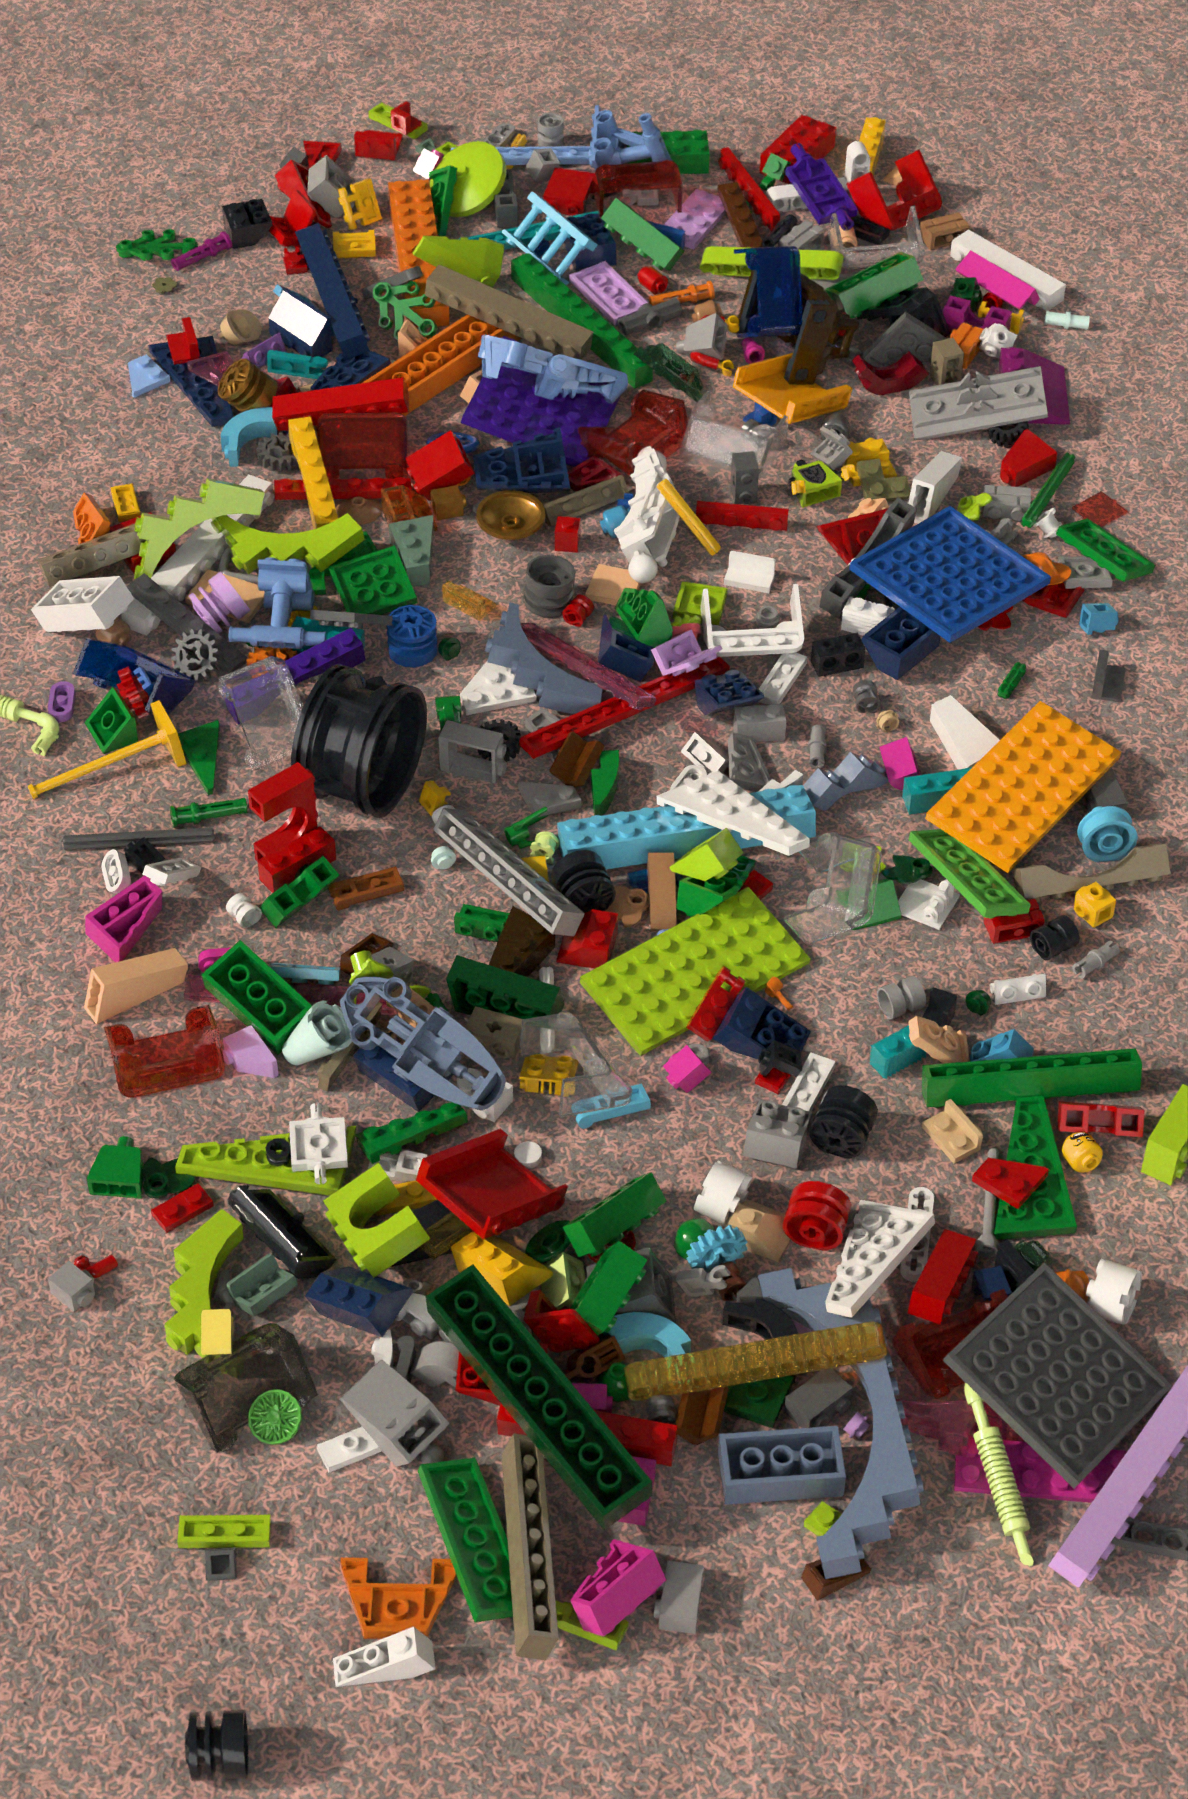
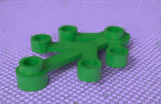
[116,229,198,261]
[373,281,437,340]

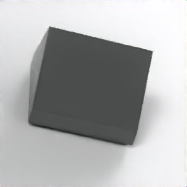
[737,1277,763,1307]

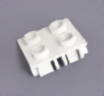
[898,879,960,930]

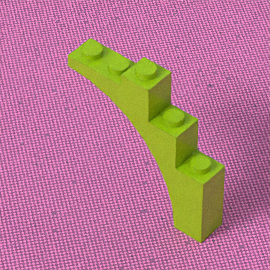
[134,478,265,579]
[211,513,365,575]
[164,1209,245,1379]

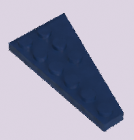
[148,336,233,427]
[280,350,391,435]

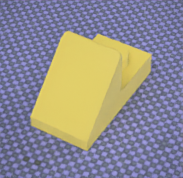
[201,1309,234,1355]

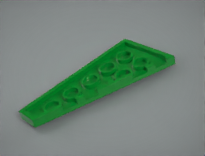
[994,1095,1077,1240]

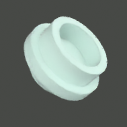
[431,846,456,870]

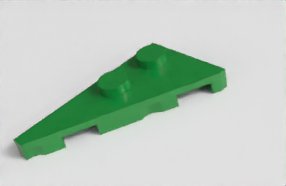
[428,165,457,237]
[178,720,220,795]

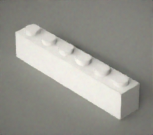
[950,230,1066,311]

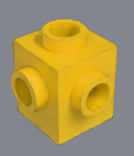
[1073,881,1116,928]

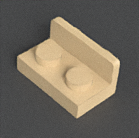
[922,1099,983,1164]

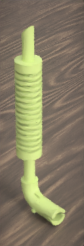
[0,694,59,756]
[964,1383,1033,1566]

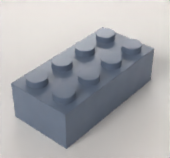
[718,1426,846,1505]

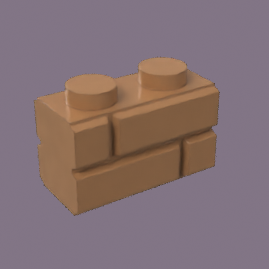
[919,212,969,250]

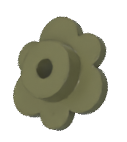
[152,277,177,293]

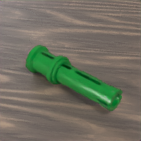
[170,797,248,828]

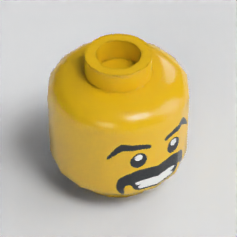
[1062,1132,1103,1173]

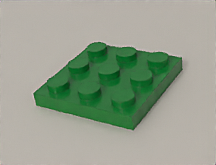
[328,545,418,615]

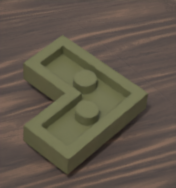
[856,459,911,502]

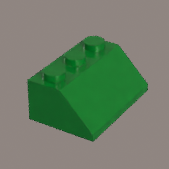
[569,1241,647,1336]

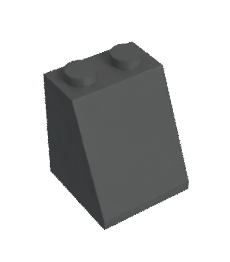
[584,1247,676,1323]

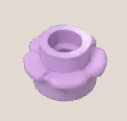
[843,1412,870,1439]

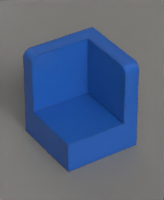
[743,402,777,428]

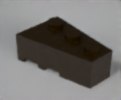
[488,906,555,977]

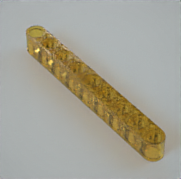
[624,1322,888,1401]

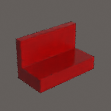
[166,317,200,365]

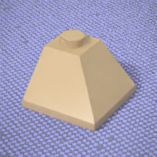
[728,1200,791,1262]

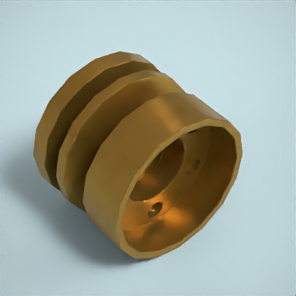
[218,359,277,413]

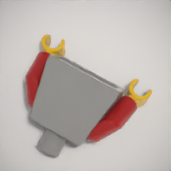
[676,313,739,376]

